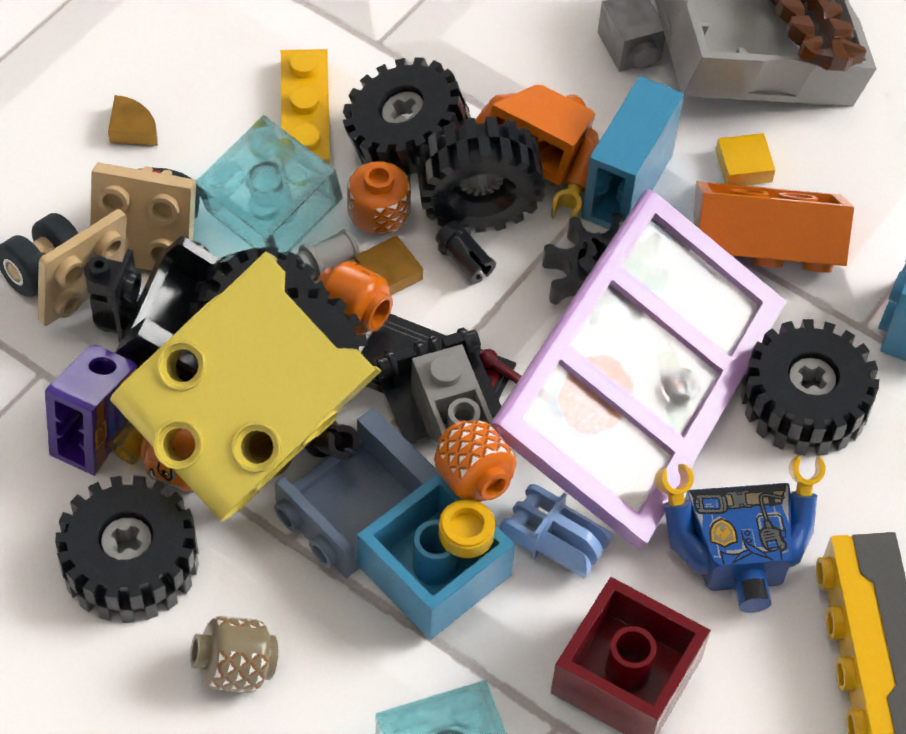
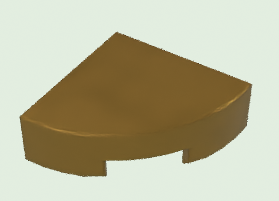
[108,95,158,146]

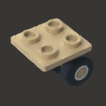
[0,209,127,326]

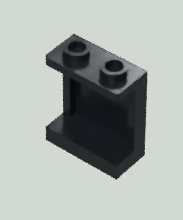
[115,236,222,382]

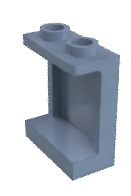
[274,407,438,579]

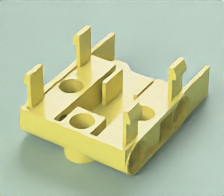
[110,251,381,522]

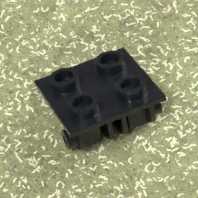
[371,327,502,444]

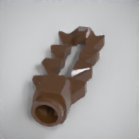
[771,0,867,72]

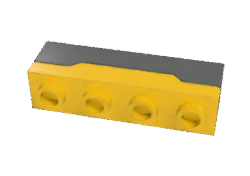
[816,532,906,734]

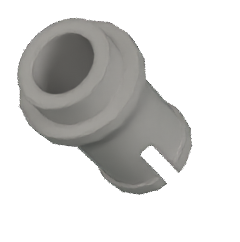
[296,229,360,281]

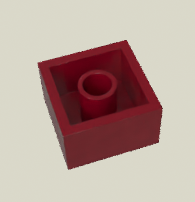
[550,576,711,734]

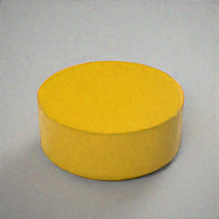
[438,499,495,558]

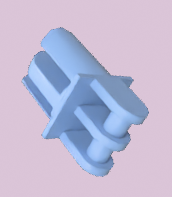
[499,484,614,579]

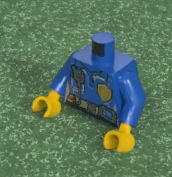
[654,455,826,613]

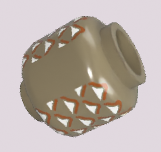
[190,616,278,693]

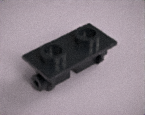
[84,249,142,342]

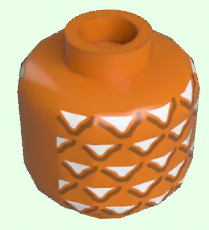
[347,162,411,235]
[434,420,517,502]

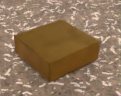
[354,235,423,296]

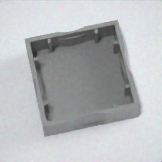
[655,0,877,106]

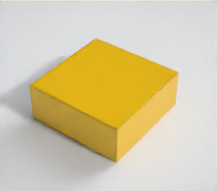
[715,133,776,185]

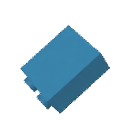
[581,76,684,230]

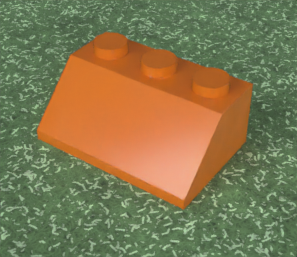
[694,181,854,273]

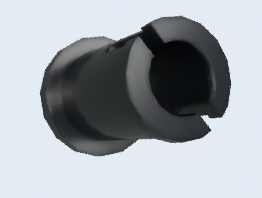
[435,220,496,284]
[305,421,359,459]

